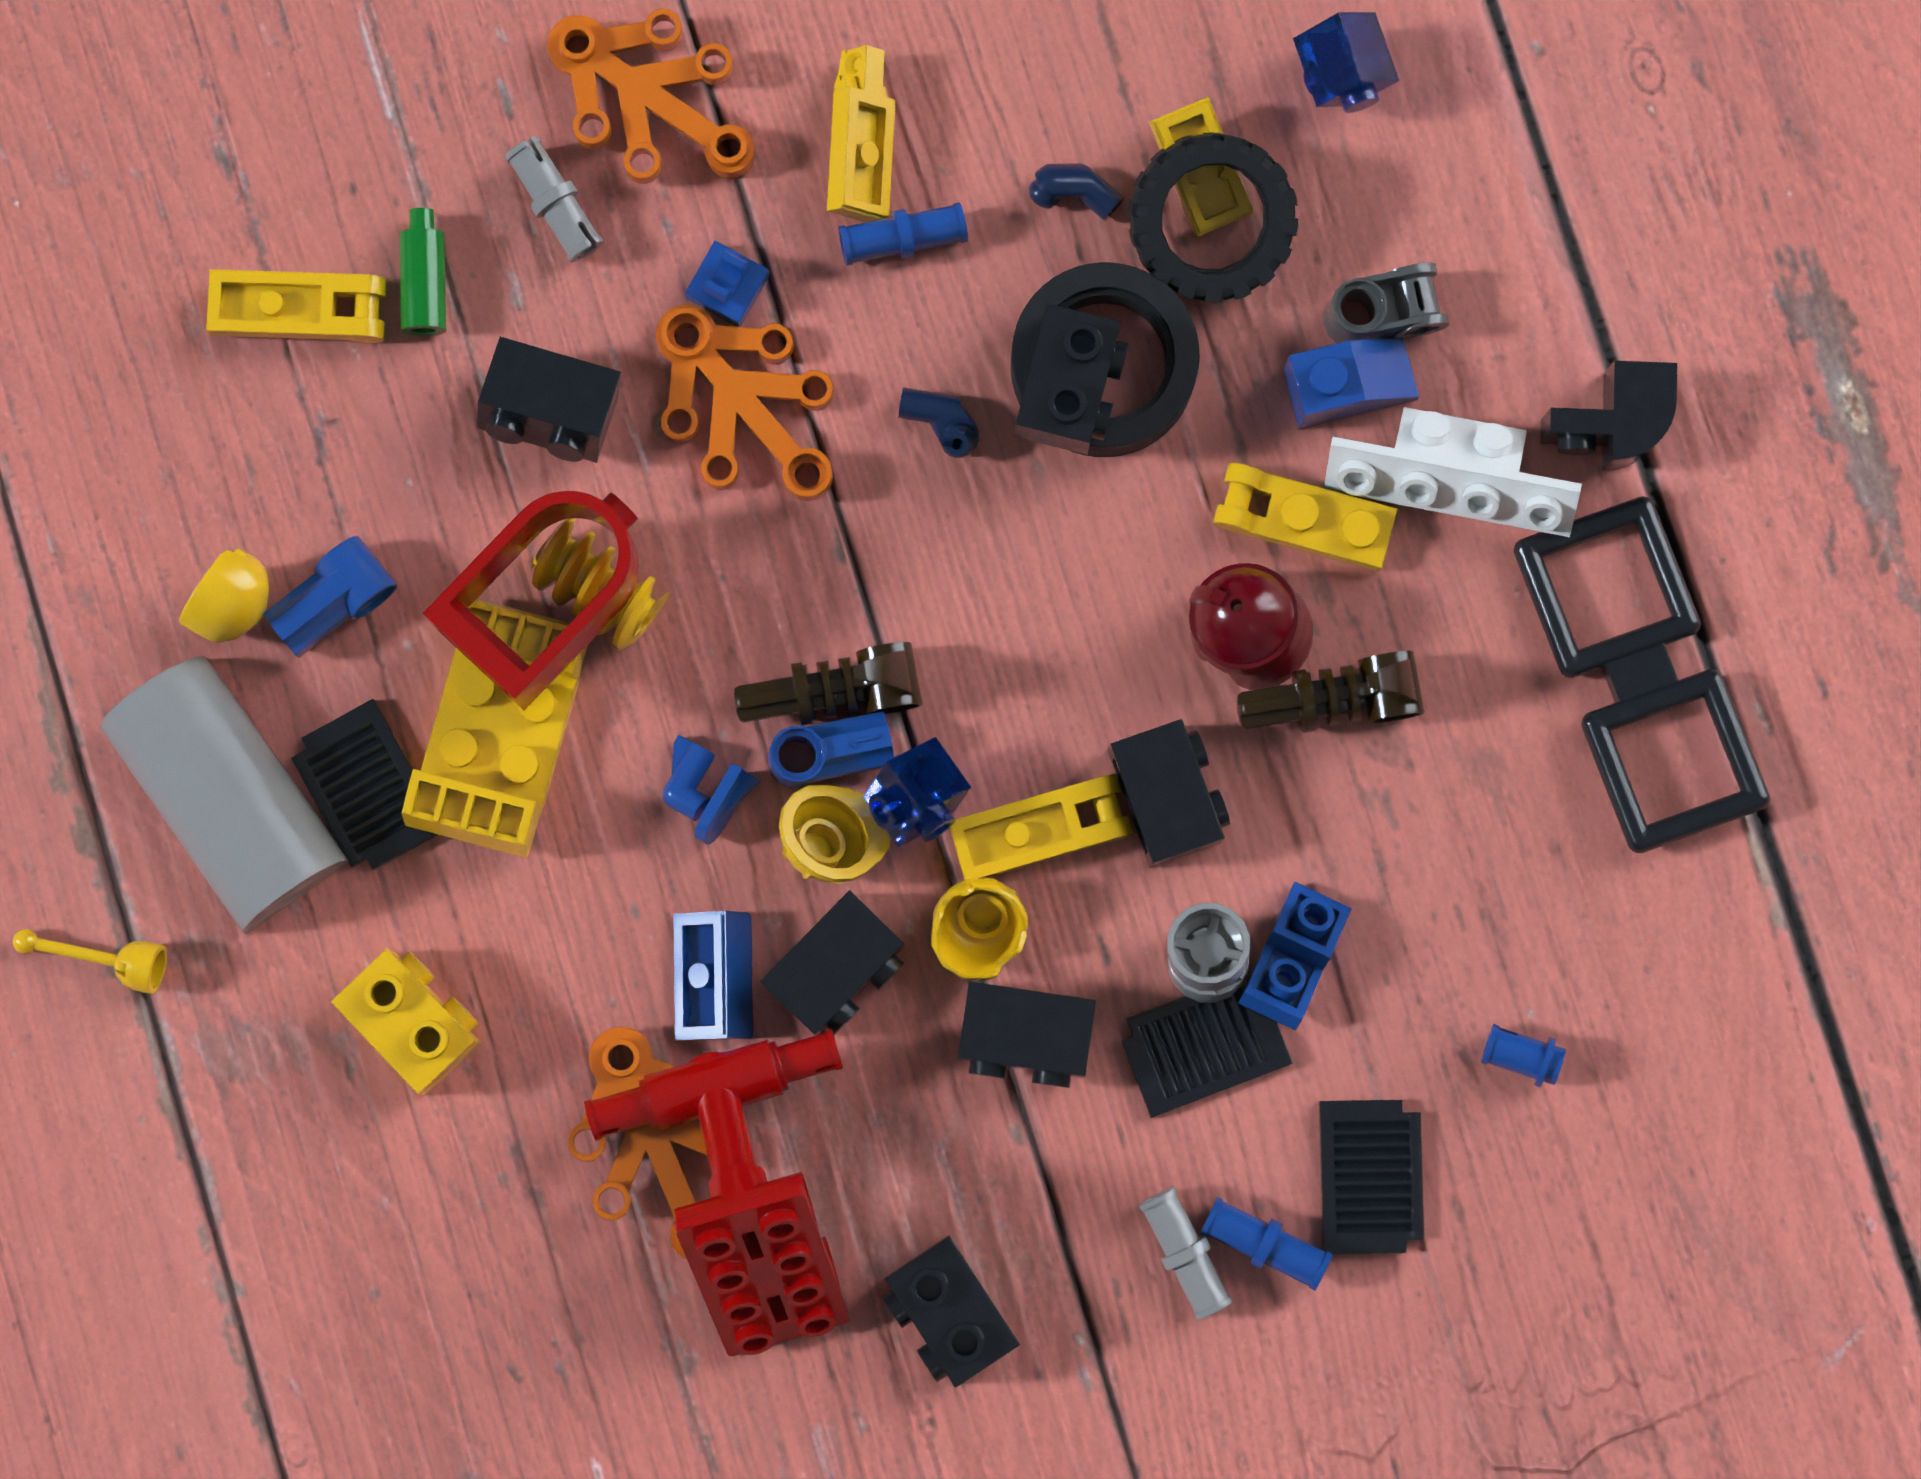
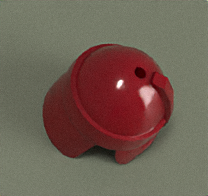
[1189,563,1313,690]

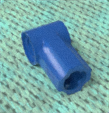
[263,536,397,658]
[768,711,895,788]

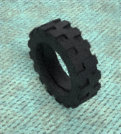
[1128,132,1298,303]

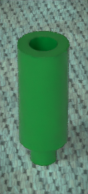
[399,208,446,336]

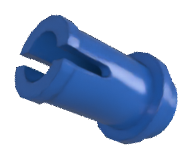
[1481,1024,1566,1087]

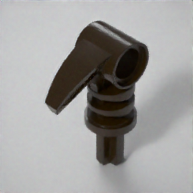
[734,642,922,726]
[1236,650,1425,733]

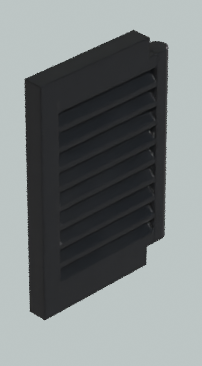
[291,699,438,870]
[1121,979,1293,1118]
[1319,1100,1424,1254]

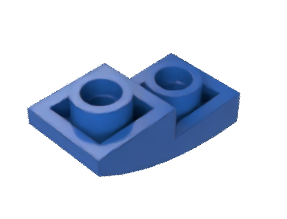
[1238,882,1352,1031]

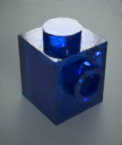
[1293,12,1399,113]
[863,737,971,847]

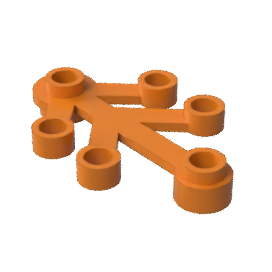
[547,8,755,184]
[656,304,834,501]
[567,1027,708,1259]

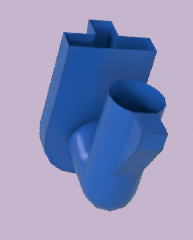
[663,735,761,844]

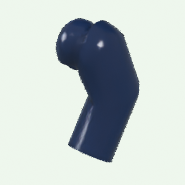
[1028,163,1124,221]
[898,387,979,458]

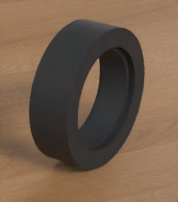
[1011,262,1200,457]

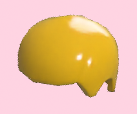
[179,549,270,643]
[931,878,1028,980]

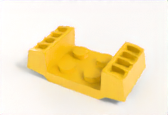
[402,598,588,858]

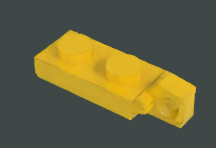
[827,45,896,222]

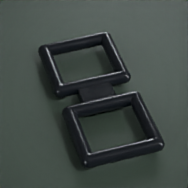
[1514,496,1770,853]

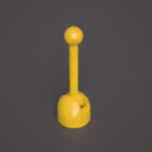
[13,929,167,994]

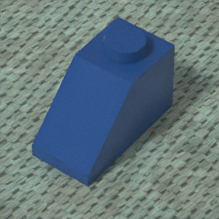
[1283,338,1419,430]

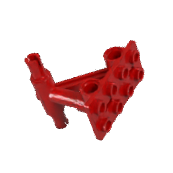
[584,1029,850,1356]

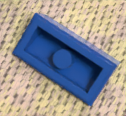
[673,911,753,1040]

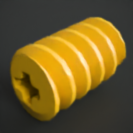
[531,518,670,650]

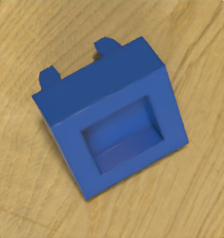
[684,241,770,327]

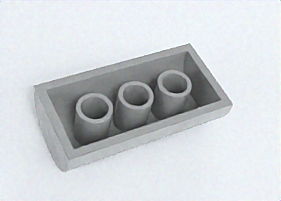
[100,656,348,934]

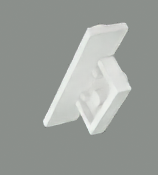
[1324,407,1582,537]

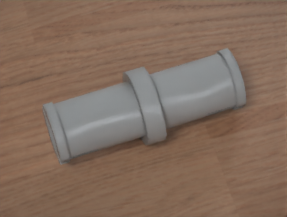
[505,136,604,263]
[1138,1187,1233,1320]

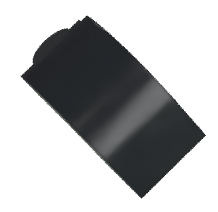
[1541,360,1677,471]

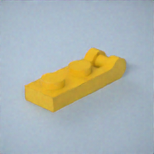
[206,269,387,343]
[1212,463,1398,572]
[948,774,1135,880]

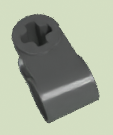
[1323,262,1449,343]

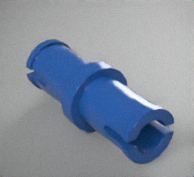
[838,203,968,266]
[1200,1197,1333,1291]

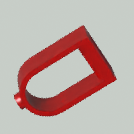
[422,491,639,711]

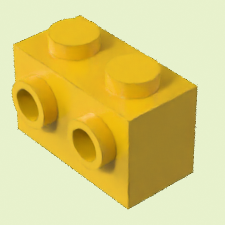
[331,949,482,1096]

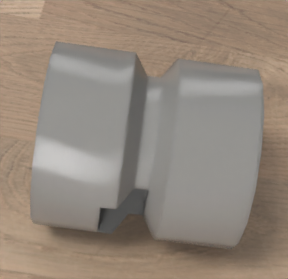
[1167,903,1250,1003]

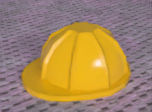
[779,785,891,884]

